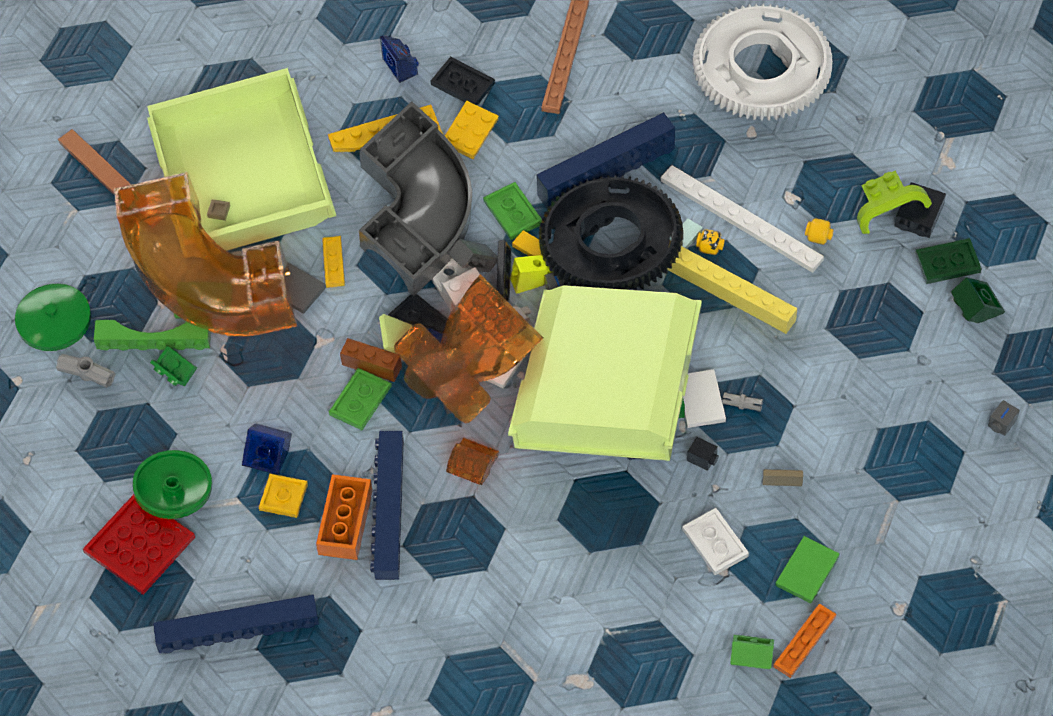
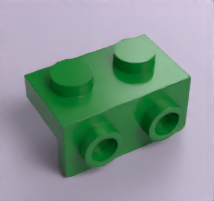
[150,346,198,386]

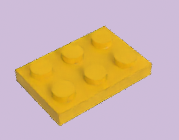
[445,101,499,160]

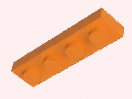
[774,604,836,678]

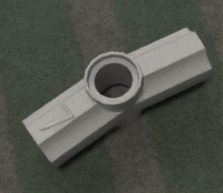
[56,354,115,388]

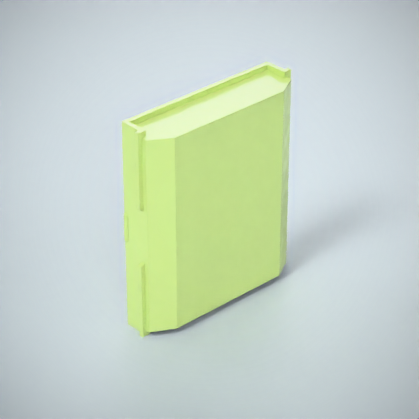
[147,68,336,258]
[508,286,702,461]

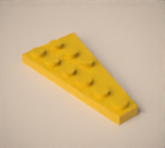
[328,104,443,152]

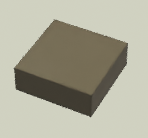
[207,199,231,221]

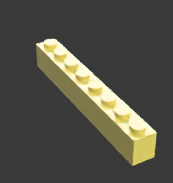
[667,240,797,334]

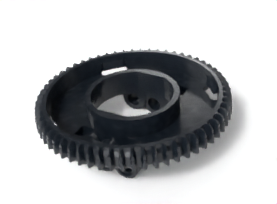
[539,175,684,290]

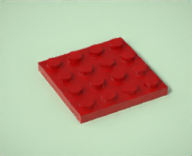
[83,494,195,595]

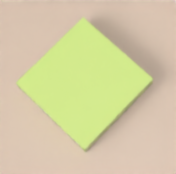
[379,314,417,359]

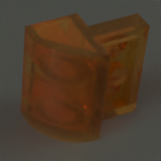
[446,438,499,485]

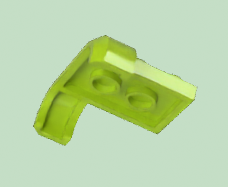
[857,170,932,234]

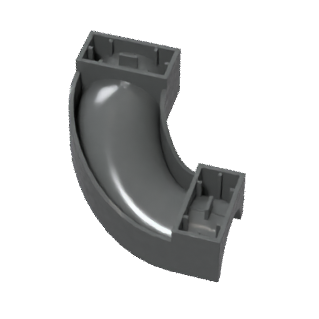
[359,102,472,296]

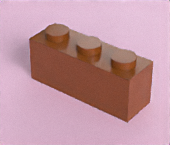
[340,338,402,382]

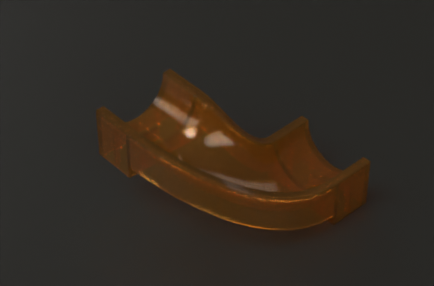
[114,172,297,337]

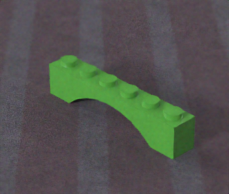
[94,319,211,351]

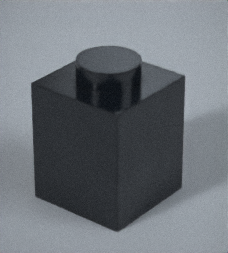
[687,437,719,471]

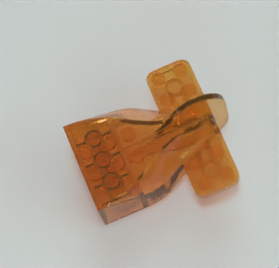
[394,274,544,423]

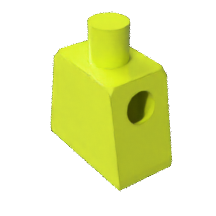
[510,255,553,294]

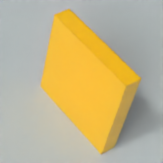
[259,474,308,518]

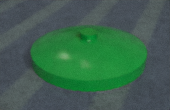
[15,283,91,351]
[133,450,212,519]

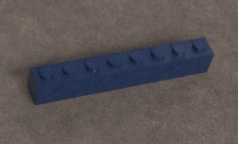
[370,431,404,580]
[153,594,319,654]

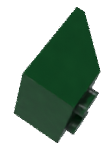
[950,277,1005,323]

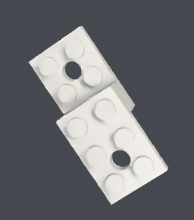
[431,258,503,332]

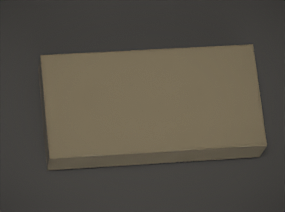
[763,469,803,486]

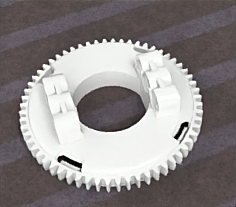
[693,3,833,120]

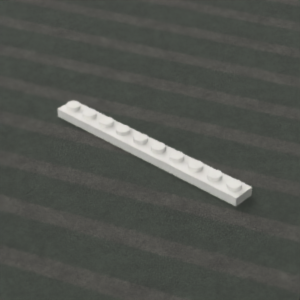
[661,165,824,273]

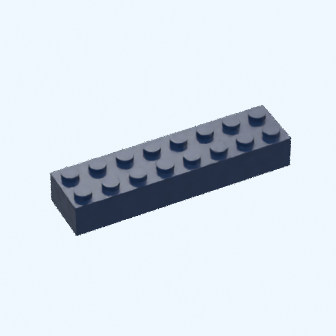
[536,112,675,209]

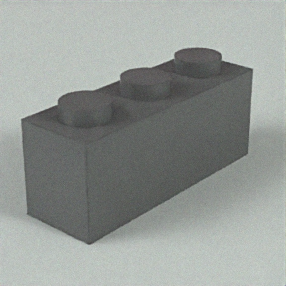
[448,239,498,273]

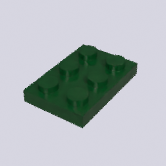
[915,238,982,284]

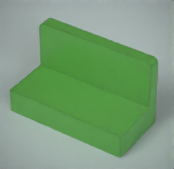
[730,635,774,669]

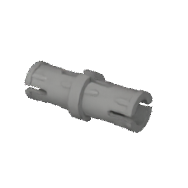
[722,392,763,412]

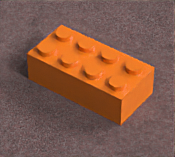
[316,474,373,560]

